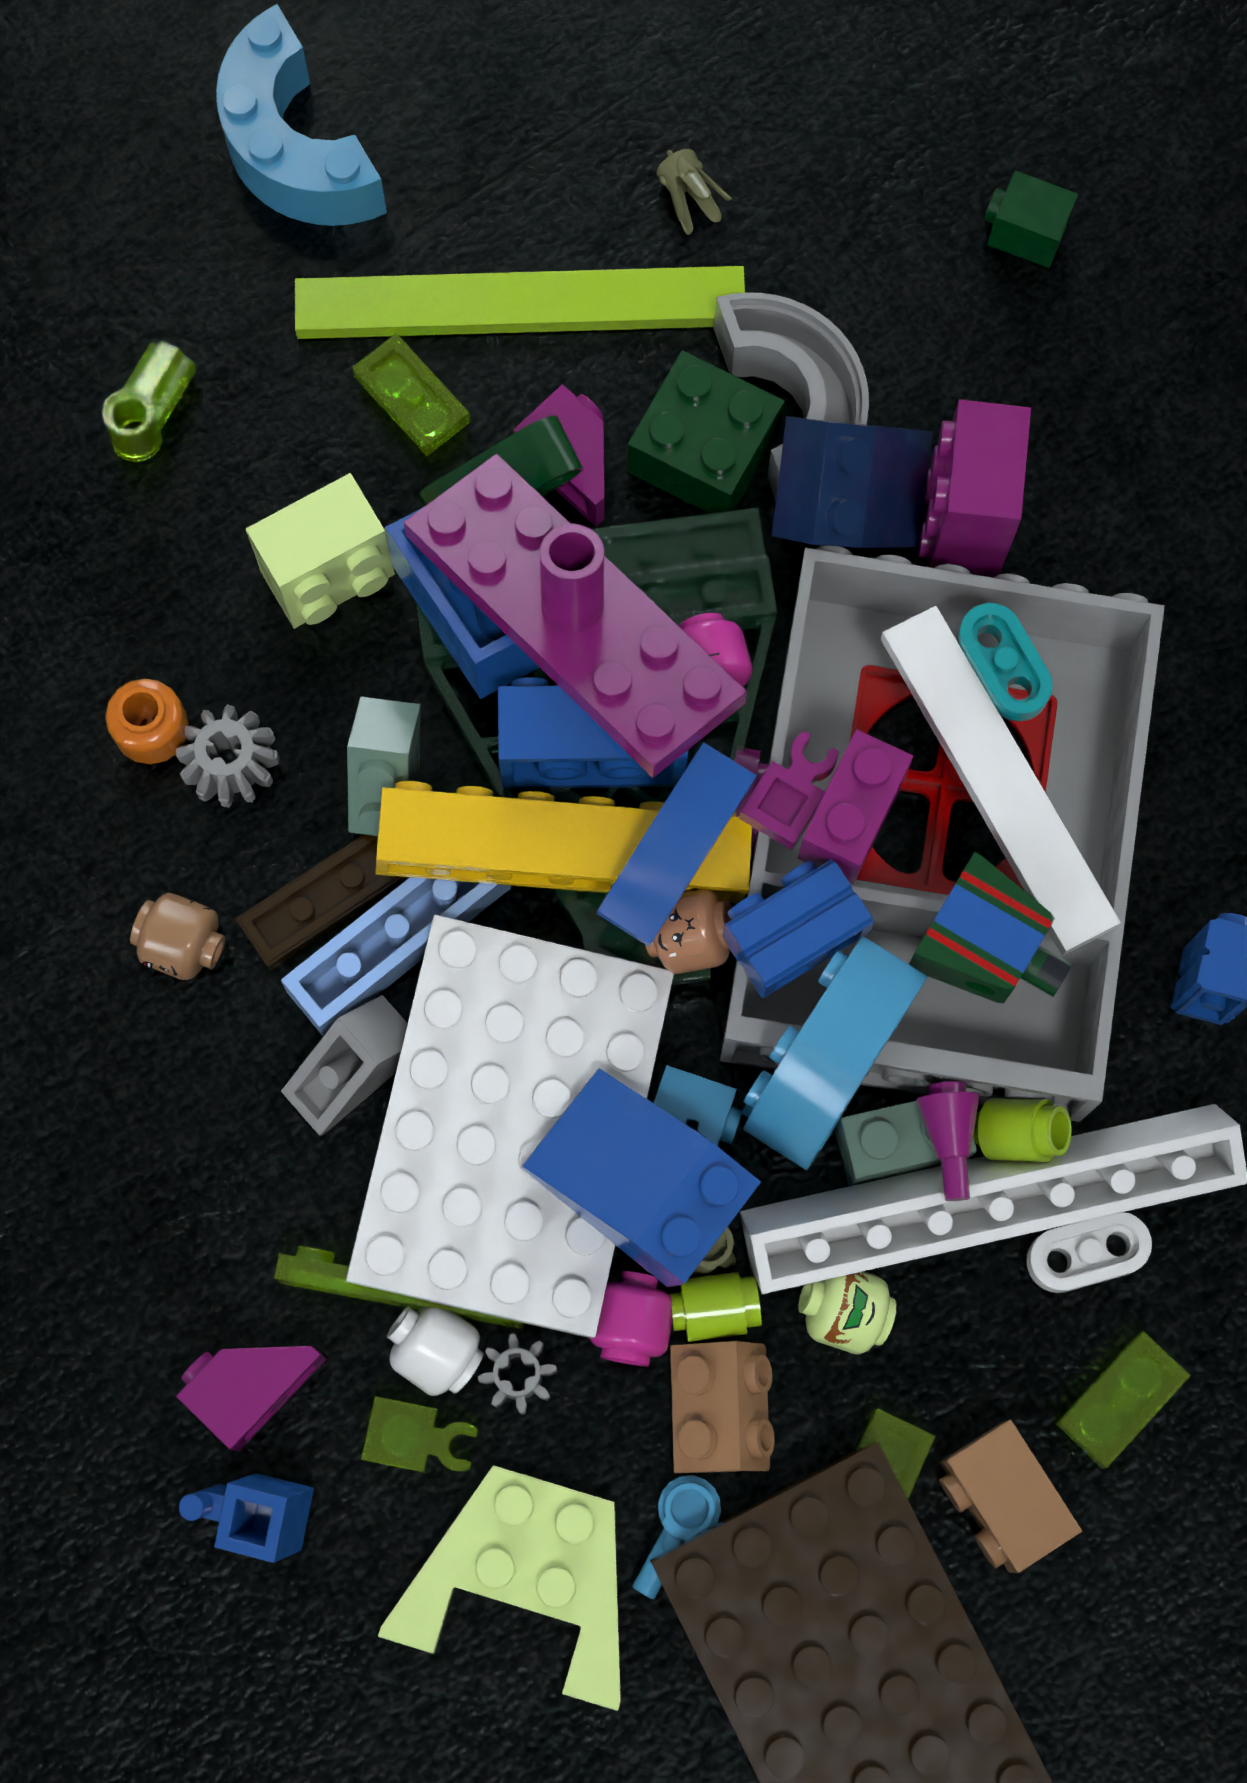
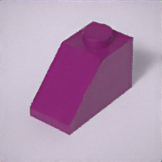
[514,384,604,527]
[176,1346,327,1452]

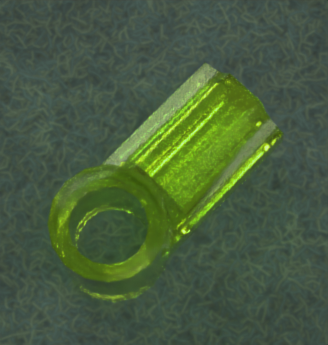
[102,341,196,462]

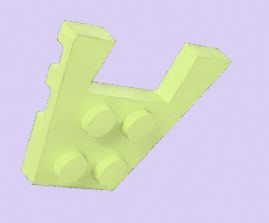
[378,1465,621,1711]

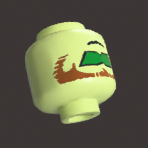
[798,1271,896,1354]

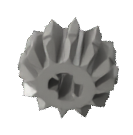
[176,704,279,808]

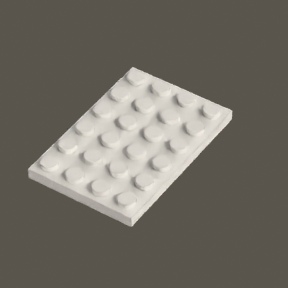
[346,915,674,1338]

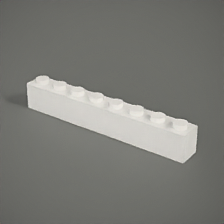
[739,1104,1247,1294]

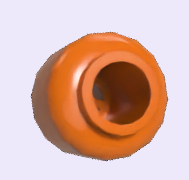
[105,679,189,764]

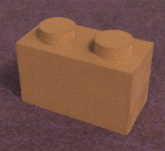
[939,1419,1082,1573]

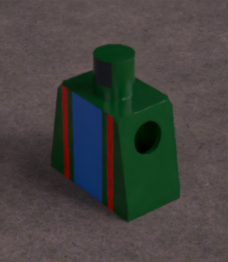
[909,852,1072,1004]

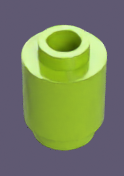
[973,1098,1072,1162]
[669,1272,762,1342]

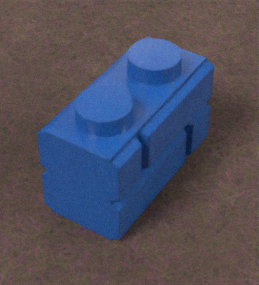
[723,859,874,999]
[1170,913,1247,1025]

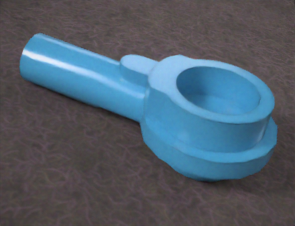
[632,1475,721,1599]

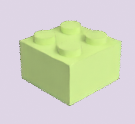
[246,473,395,629]

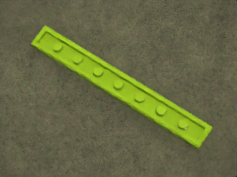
[295,266,745,339]

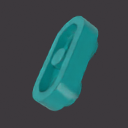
[957,603,1053,721]

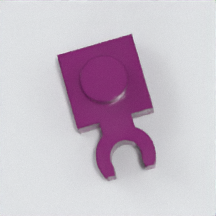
[739,731,839,850]

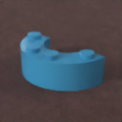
[216,4,387,226]
[741,936,928,1171]

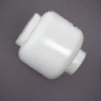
[387,1302,483,1396]

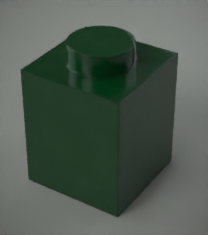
[984,171,1078,268]

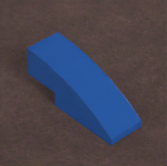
[596,742,757,947]

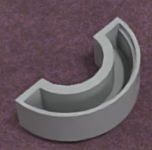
[714,293,869,502]

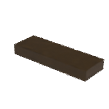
[235,834,409,971]

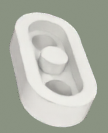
[1027,1212,1152,1293]

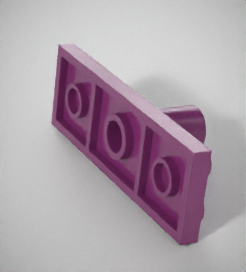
[404,454,747,778]

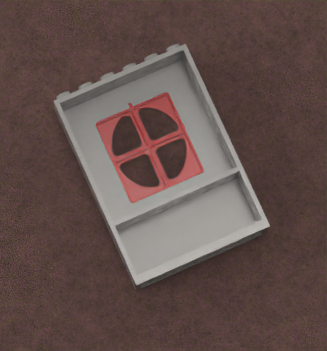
[720,545,1165,1122]

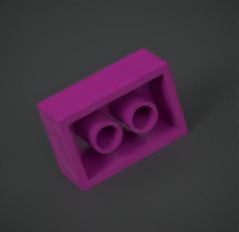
[918,399,1031,578]

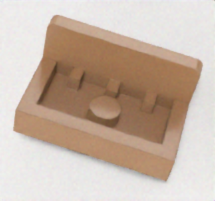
[670,1341,775,1473]

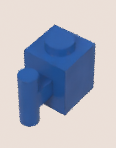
[179,1473,314,1563]

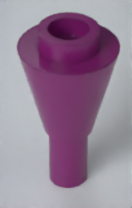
[916,1081,980,1201]

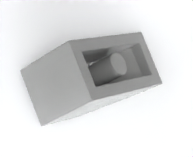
[281,995,408,1136]

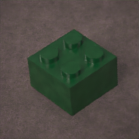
[627,350,784,522]

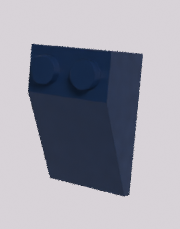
[772,416,933,548]

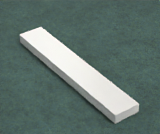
[880,606,1121,956]

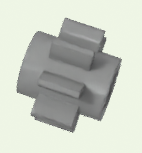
[478,1334,557,1415]

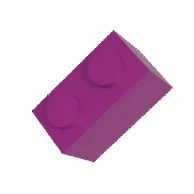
[797,729,913,885]

